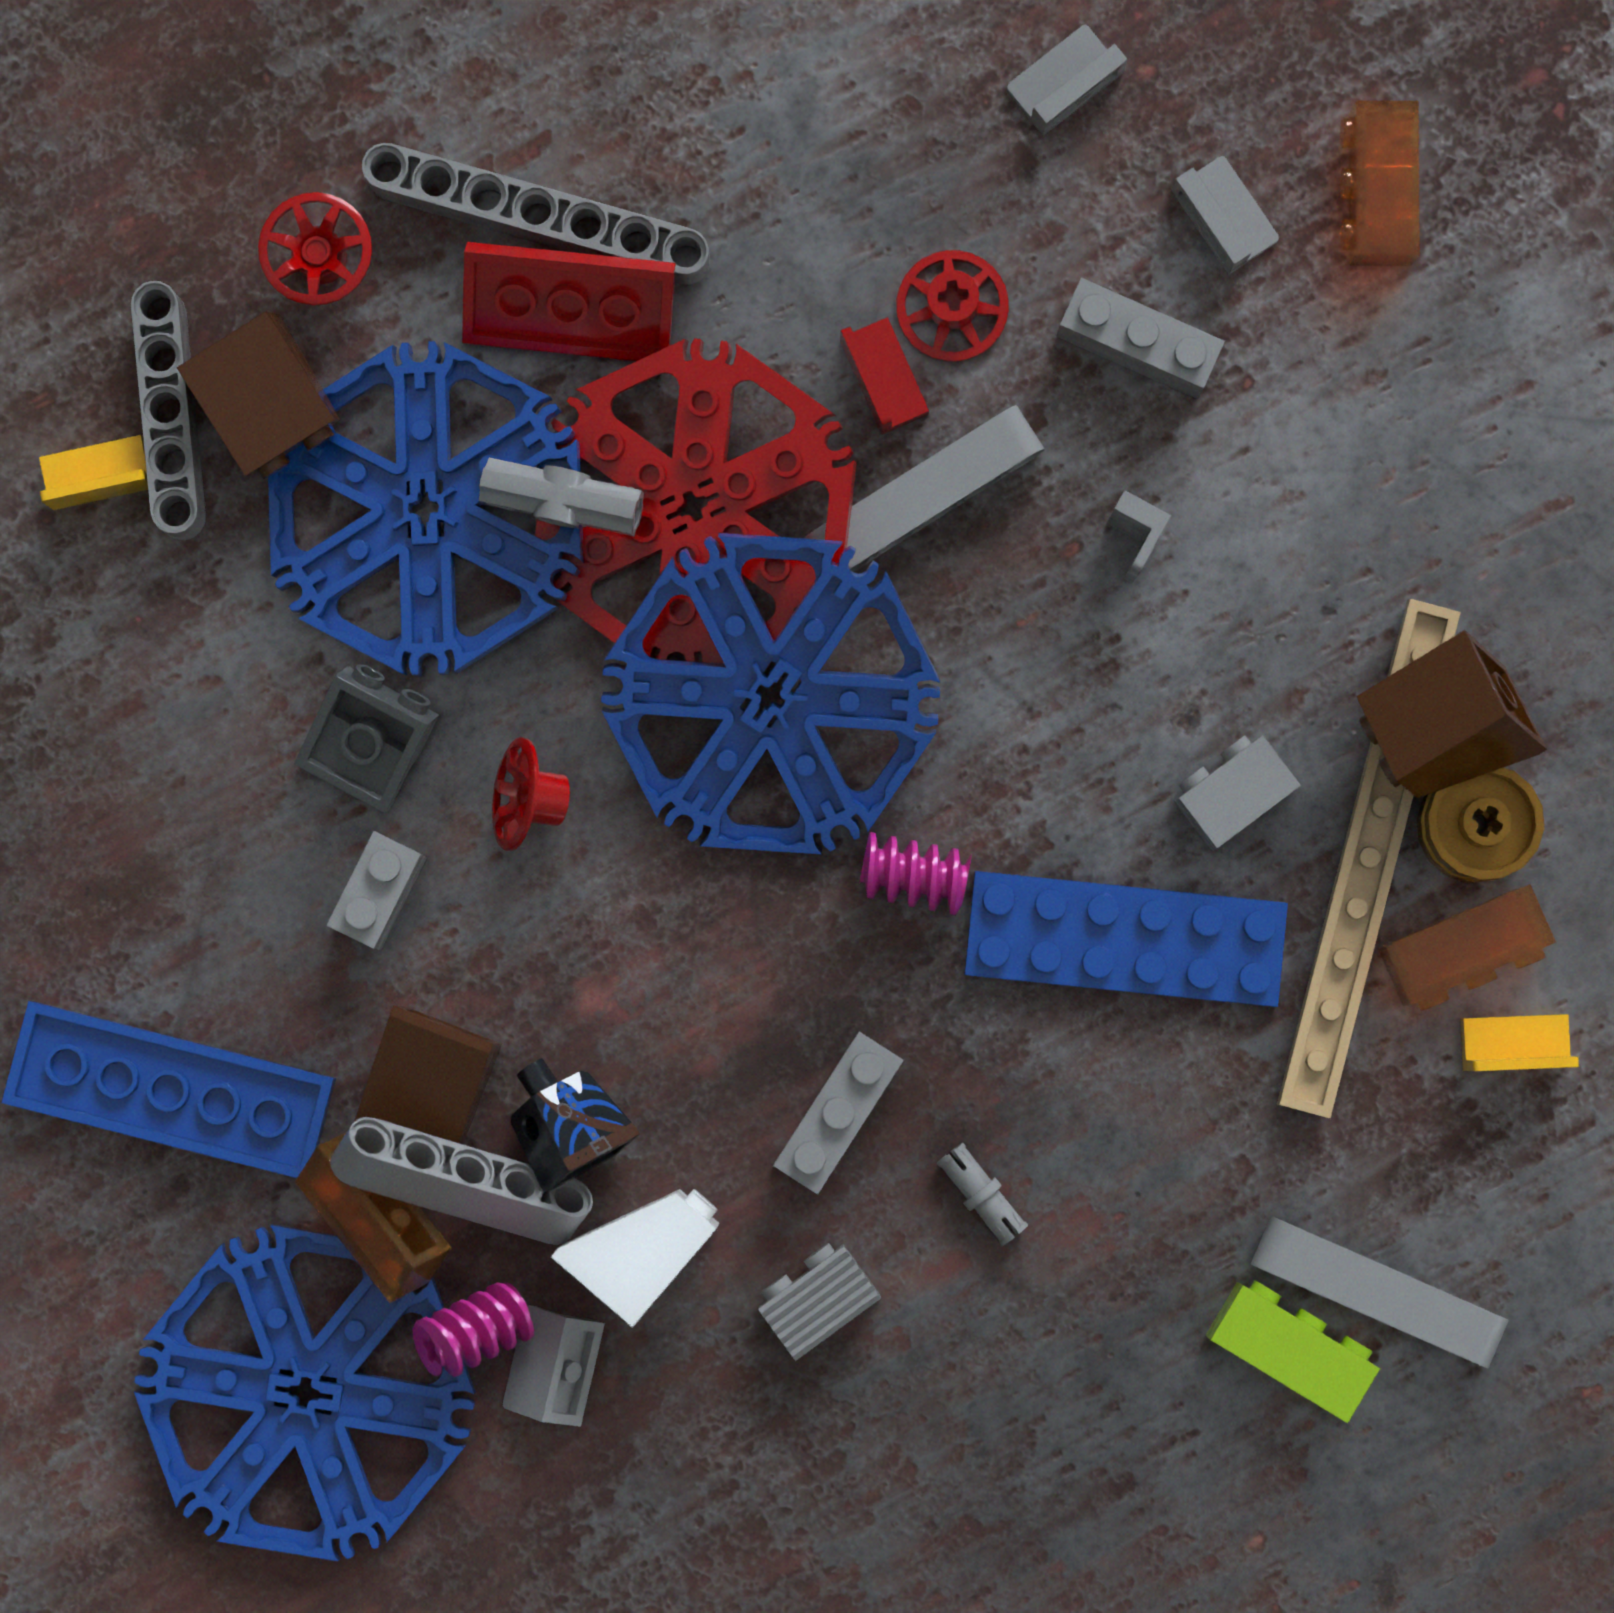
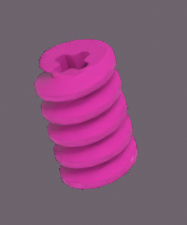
[859,832,972,916]
[413,1282,534,1377]

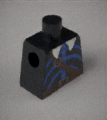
[511,1058,640,1194]

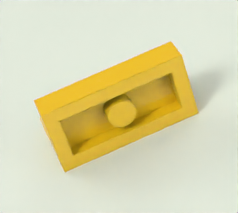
[39,435,148,510]
[1460,1014,1579,1071]

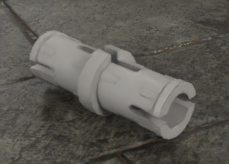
[937,1142,1028,1246]

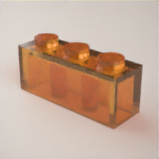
[1340,100,1420,266]
[1378,884,1556,1011]
[295,1133,452,1303]

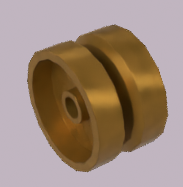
[1416,767,1545,883]

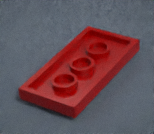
[462,242,676,361]

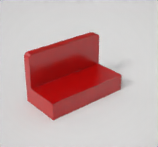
[840,317,929,435]

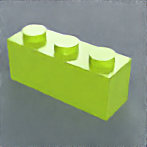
[1205,1280,1380,1423]

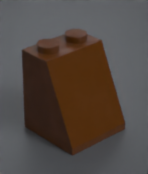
[176,311,340,479]
[1356,630,1547,798]
[354,1005,502,1144]

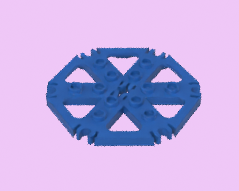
[268,341,584,677]
[601,533,940,855]
[134,1225,476,1561]

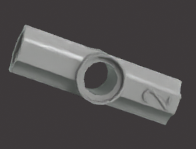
[479,457,644,536]

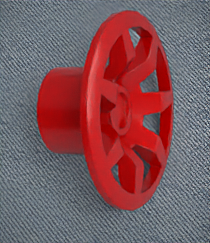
[258,192,372,306]
[896,250,1009,362]
[492,737,570,851]

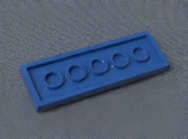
[964,871,1288,1007]
[1,1001,336,1181]

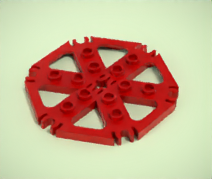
[535,338,857,664]

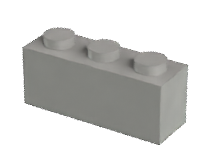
[1056,278,1225,399]
[773,1031,904,1194]

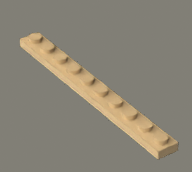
[1277,599,1461,1118]

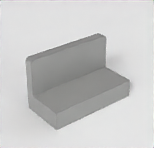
[1007,25,1128,136]
[1171,156,1279,275]
[1106,490,1171,583]
[503,1305,605,1427]

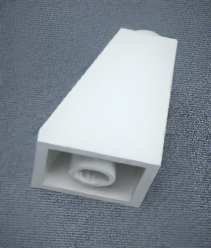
[551,1189,719,1327]

